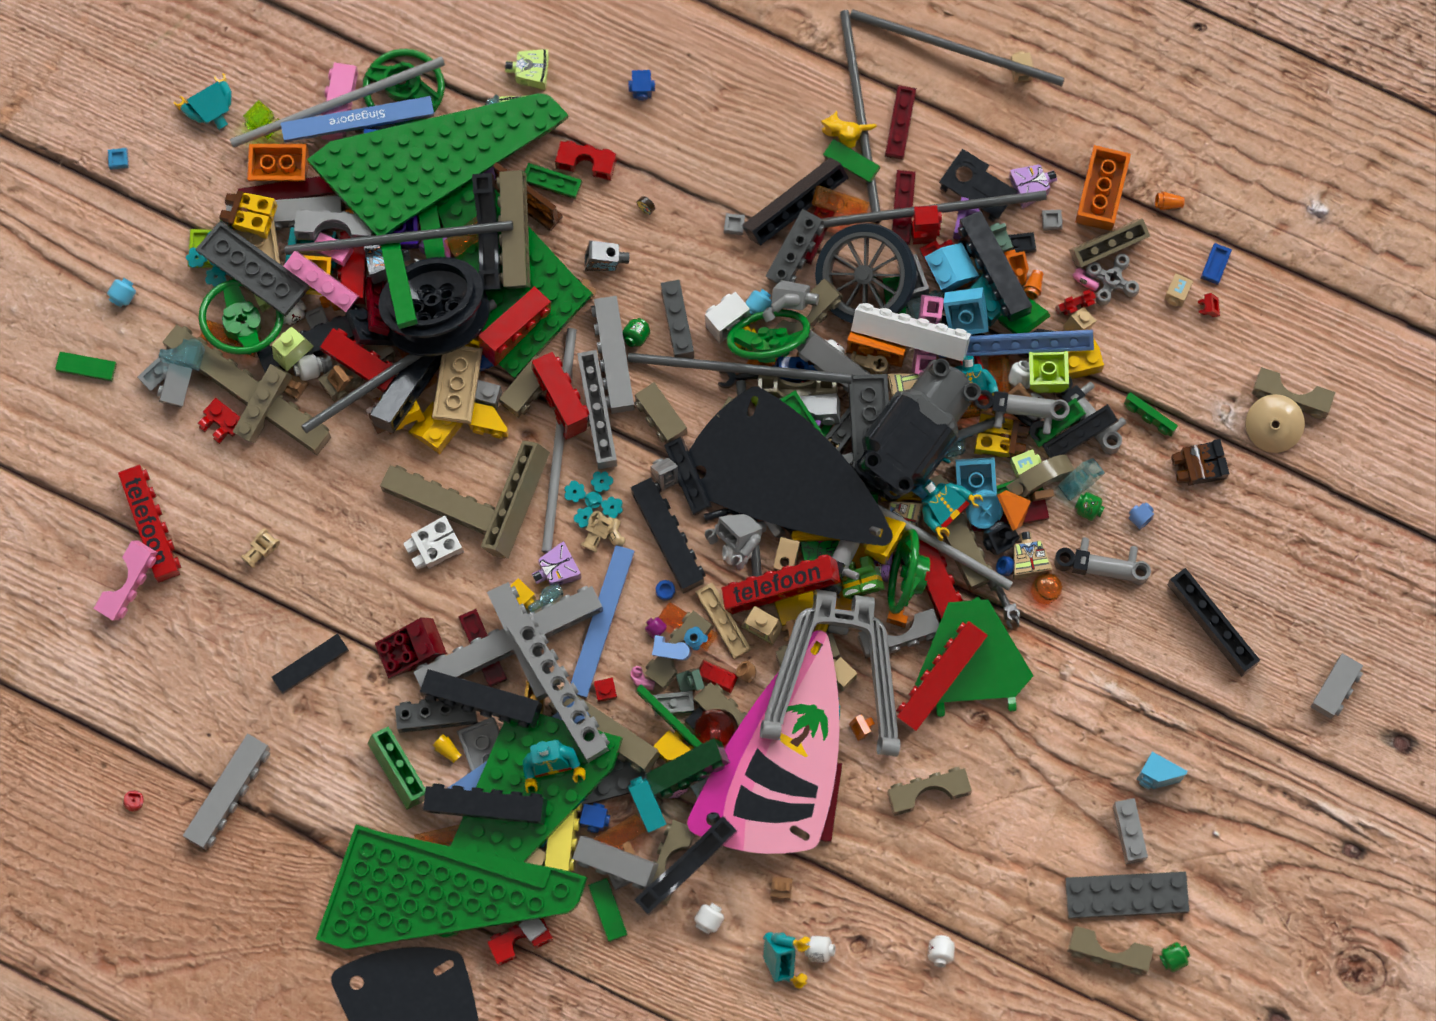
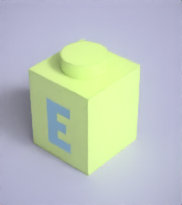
[1010,449,1041,478]

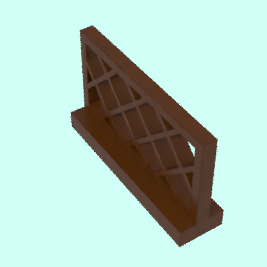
[493,162,563,231]

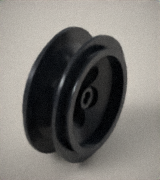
[379,257,490,356]

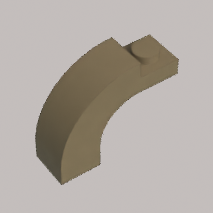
[1006,455,1076,498]

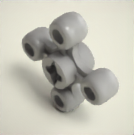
[1086,254,1140,306]

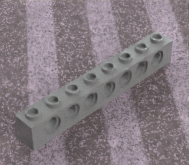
[506,612,609,763]

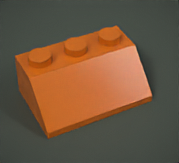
[247,144,309,181]
[846,331,908,367]

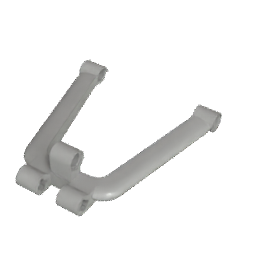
[760,589,900,757]

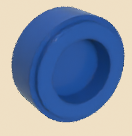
[996,556,1014,576]
[656,580,675,601]

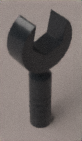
[718,371,758,388]
[1012,414,1044,441]
[704,508,742,521]

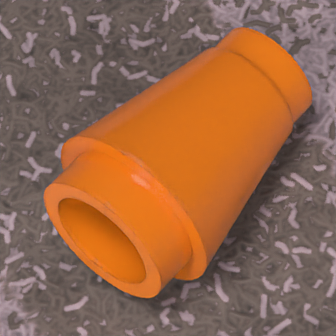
[1155,191,1185,210]
[1023,270,1044,299]

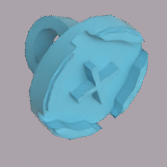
[966,490,1004,529]

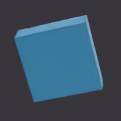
[108,148,129,170]

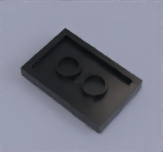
[345,310,395,346]

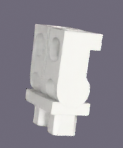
[403,516,464,570]

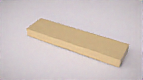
[695,583,751,660]

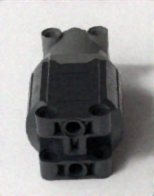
[852,359,981,501]

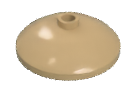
[1246,394,1305,453]

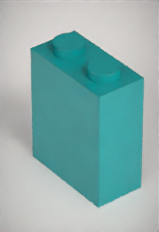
[628,776,667,833]

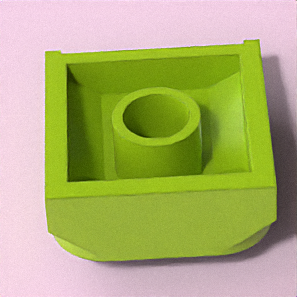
[1029,351,1069,393]

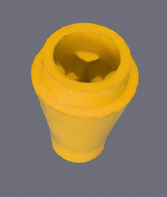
[432,734,461,763]

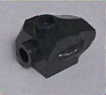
[983,521,1020,555]

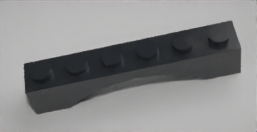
[472,173,502,292]
[634,816,738,915]

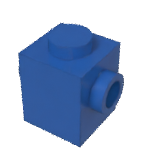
[628,70,655,100]
[580,803,611,833]

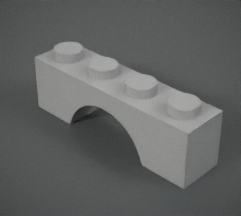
[294,209,373,240]
[858,608,939,659]

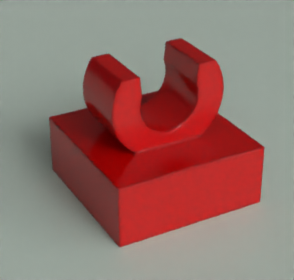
[1198,293,1220,318]

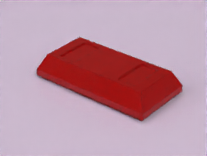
[699,660,738,694]

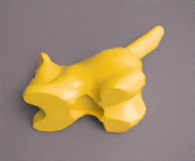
[821,111,877,148]

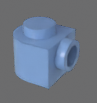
[1129,503,1154,530]

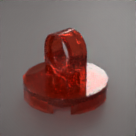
[694,709,734,747]

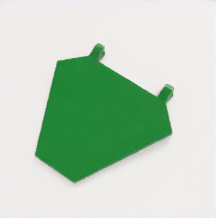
[915,599,1034,717]

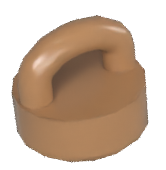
[736,660,756,683]

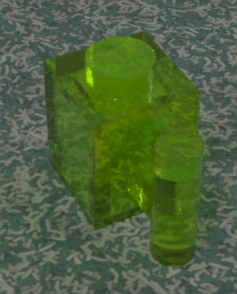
[243,100,280,139]

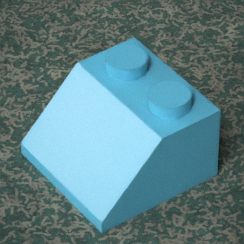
[925,243,979,293]
[943,287,989,334]
[955,457,997,495]
[1136,752,1188,789]

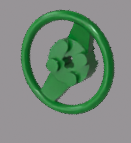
[362,49,445,126]
[198,279,284,355]
[726,309,810,363]
[888,529,930,614]

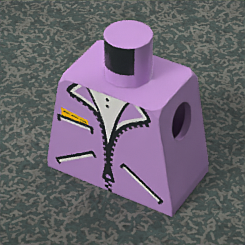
[1009,165,1057,209]
[532,541,581,588]

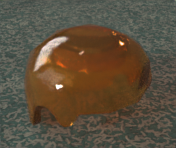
[1031,573,1063,605]

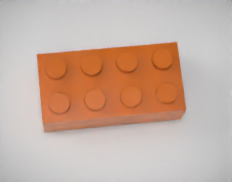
[1075,145,1131,231]

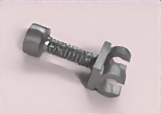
[987,580,1020,630]

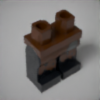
[1171,439,1230,486]

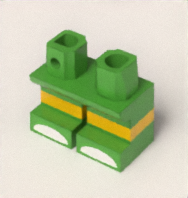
[842,556,885,600]

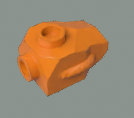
[1004,249,1029,285]

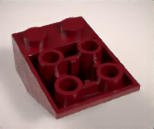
[375,617,447,679]

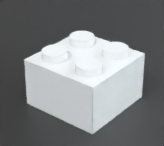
[705,292,750,343]

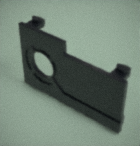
[939,148,1017,223]

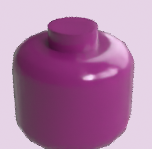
[645,617,667,639]

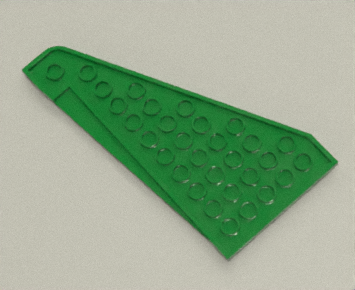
[307,93,569,236]
[436,179,594,379]
[436,714,623,938]
[316,824,587,950]

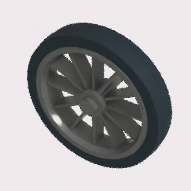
[815,223,917,323]

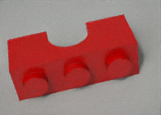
[555,141,617,181]
[911,205,942,245]
[487,918,553,966]

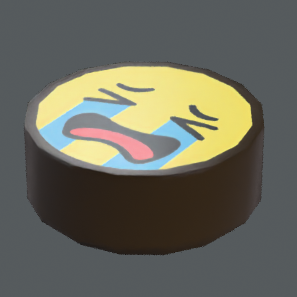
[637,196,655,215]

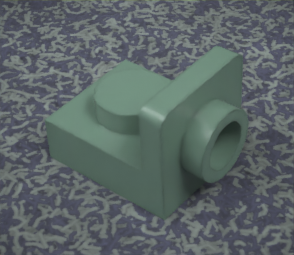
[990,223,1013,253]
[676,668,705,692]

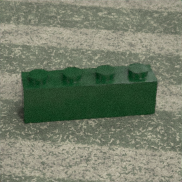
[646,738,730,799]

